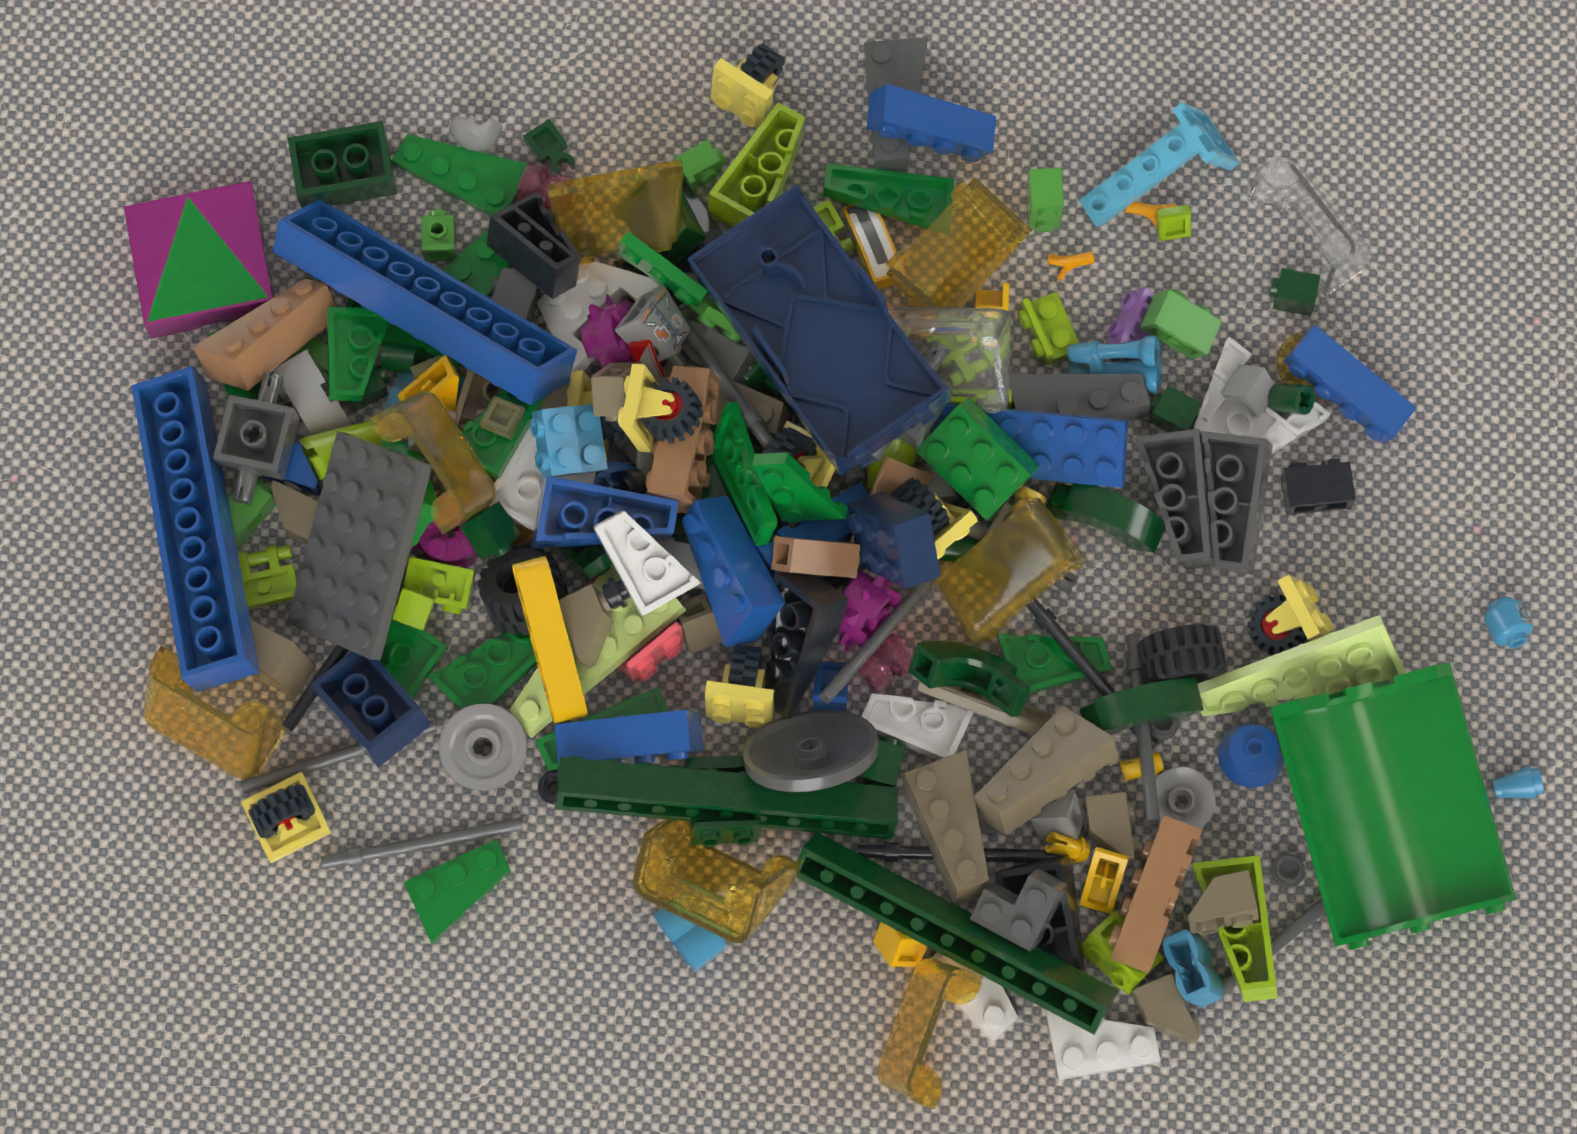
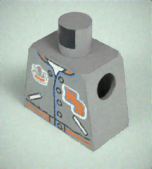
[615,286,690,367]

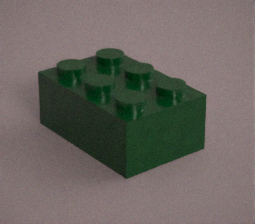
[287,121,397,208]

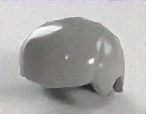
[450,115,503,152]

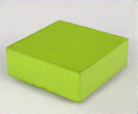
[1157,205,1191,241]
[392,587,436,630]

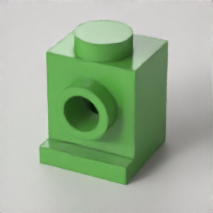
[674,140,727,193]
[421,210,457,262]

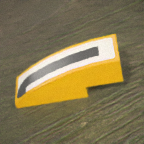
[842,205,905,290]

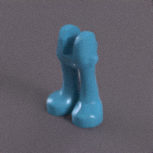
[1067,336,1162,393]

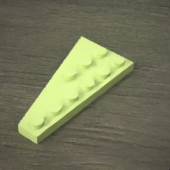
[509,563,687,738]
[1198,615,1406,717]

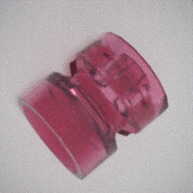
[516,162,574,217]
[859,633,912,694]

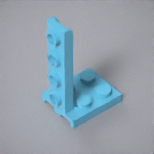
[1079,102,1240,227]

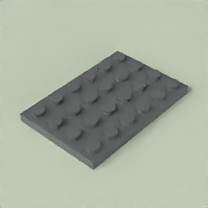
[287,431,433,660]

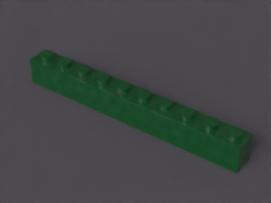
[555,756,898,840]
[791,833,1119,1035]

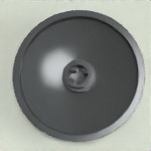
[743,710,879,792]

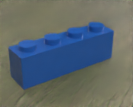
[867,84,996,162]
[1283,325,1416,443]

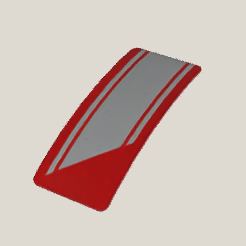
[628,339,666,385]

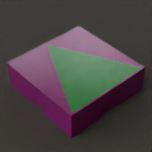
[123,181,275,339]

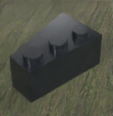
[487,191,581,299]

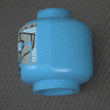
[1484,597,1534,649]

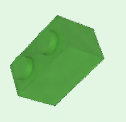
[1026,168,1064,233]
[1140,289,1222,359]

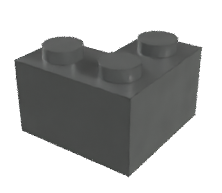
[970,869,1068,951]

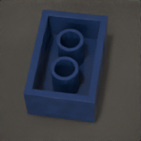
[847,491,941,589]
[310,651,431,768]

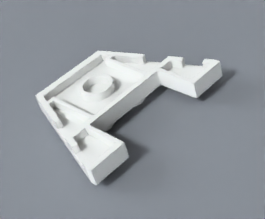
[537,257,661,372]
[1193,337,1331,454]

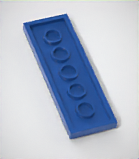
[929,403,1128,488]

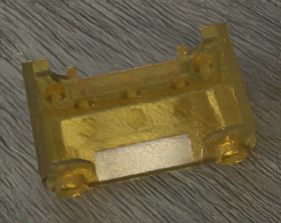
[547,159,684,265]
[885,177,1032,332]
[369,391,496,534]
[934,497,1089,645]
[143,645,287,780]
[633,819,800,943]
[877,958,985,1109]

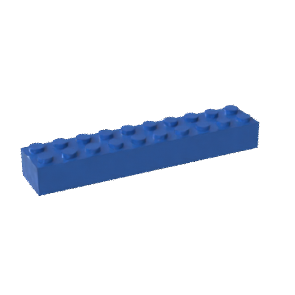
[273,199,577,405]
[131,366,260,692]

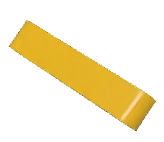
[512,556,588,724]

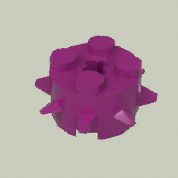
[581,294,635,370]
[410,493,492,568]
[837,570,901,652]

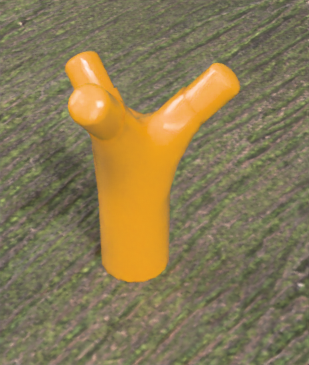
[1125,201,1177,228]
[1047,251,1094,281]

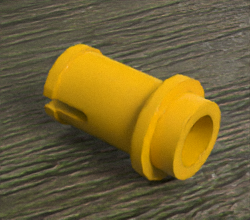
[1119,752,1164,782]
[1045,832,1090,863]

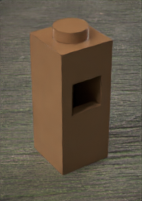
[771,536,860,578]

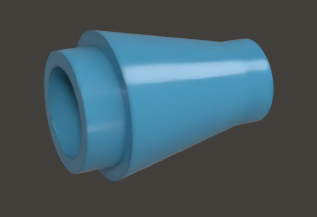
[1492,766,1544,799]

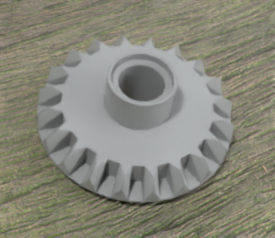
[439,704,527,792]

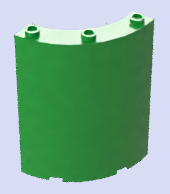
[1270,662,1517,950]

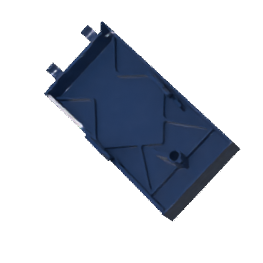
[687,184,951,476]

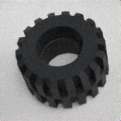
[478,545,569,635]
[1137,624,1227,684]

